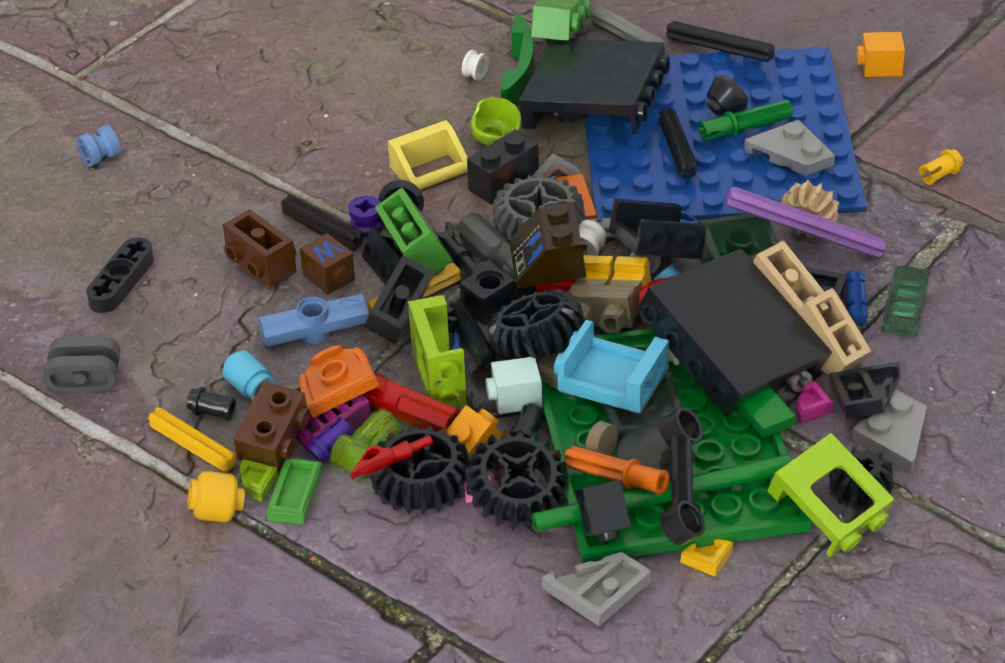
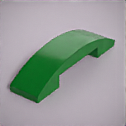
[501,14,534,107]

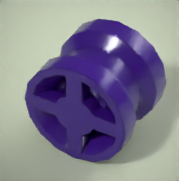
[348,195,384,238]

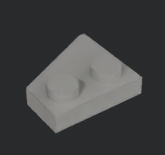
[744,120,835,176]
[852,389,927,472]
[542,552,652,627]

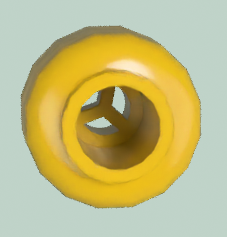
[187,471,245,523]

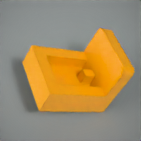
[446,405,502,457]

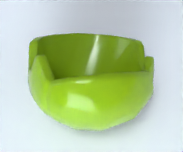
[470,97,521,146]

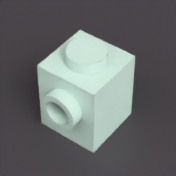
[486,357,542,414]

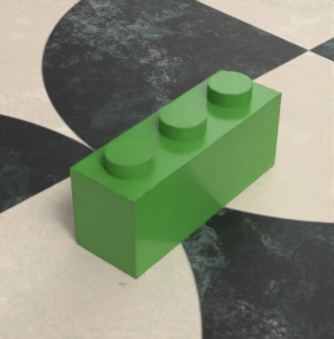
[531,0,592,41]
[375,188,453,275]

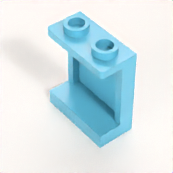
[554,320,669,414]

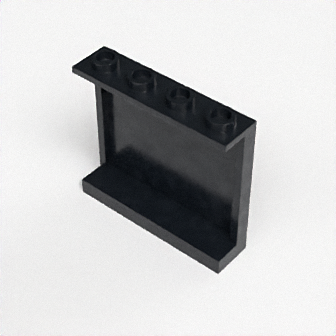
[519,39,670,134]
[636,249,832,417]

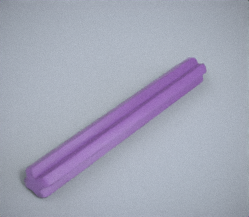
[725,187,886,258]

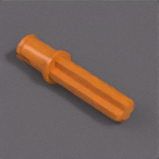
[564,446,670,495]

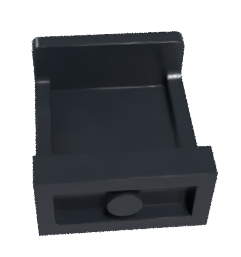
[609,198,707,260]

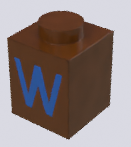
[300,233,355,295]

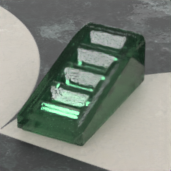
[881,265,930,336]

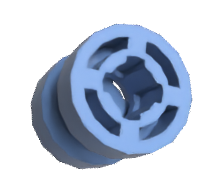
[76,125,121,167]

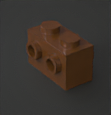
[223,209,297,288]
[233,381,310,472]

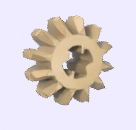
[781,180,839,240]

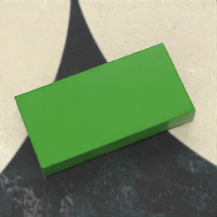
[266,458,323,525]

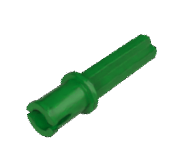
[698,100,793,142]

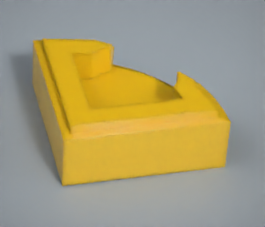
[680,539,734,577]

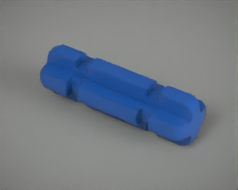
[846,270,868,326]

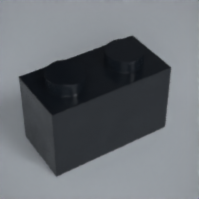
[467,129,539,205]
[365,255,434,344]

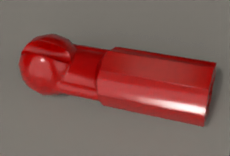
[363,373,461,432]

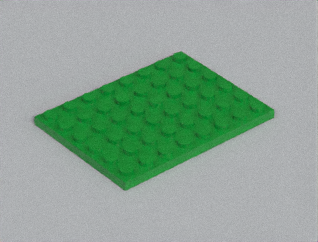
[541,328,812,563]

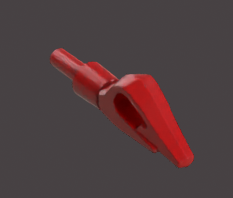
[350,435,433,480]

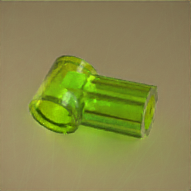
[330,409,400,478]

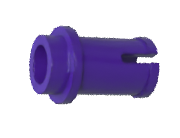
[307,416,355,462]

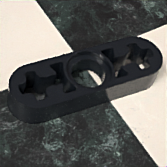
[86,237,154,313]

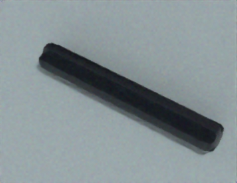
[666,21,775,62]

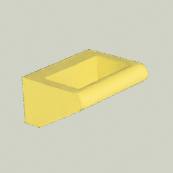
[388,120,468,190]

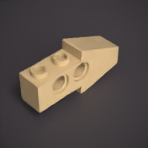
[753,240,871,375]

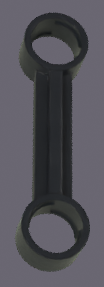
[660,407,705,546]

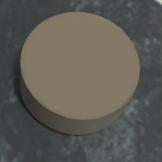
[586,421,618,456]

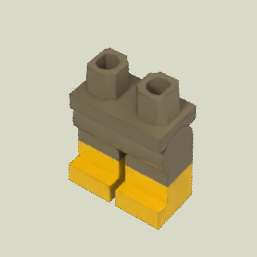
[568,255,651,333]

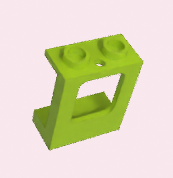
[408,295,467,408]
[767,433,895,558]

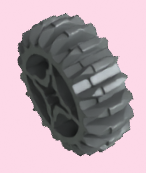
[492,174,585,240]

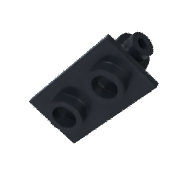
[361,227,403,285]

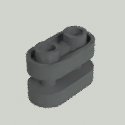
[43,336,121,393]

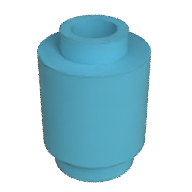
[222,350,275,400]

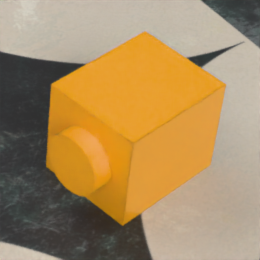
[856,32,905,77]

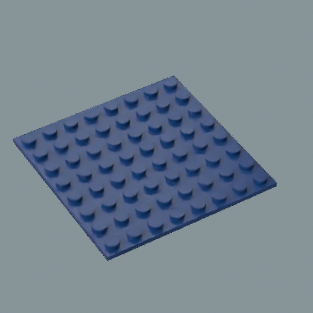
[584,47,867,222]

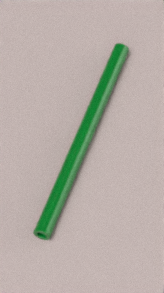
[531,454,793,532]

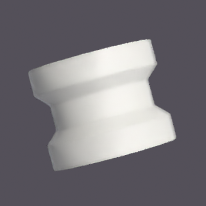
[578,220,607,256]

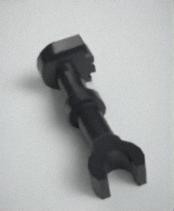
[432,222,495,279]

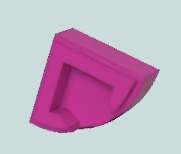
[796,380,833,424]

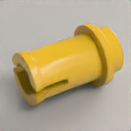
[919,149,963,185]

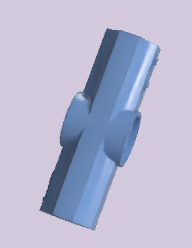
[258,294,369,348]

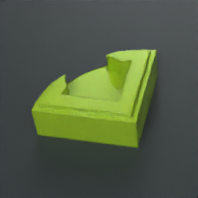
[240,459,278,502]

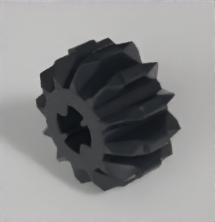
[829,447,894,510]

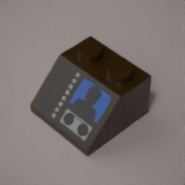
[509,202,586,289]

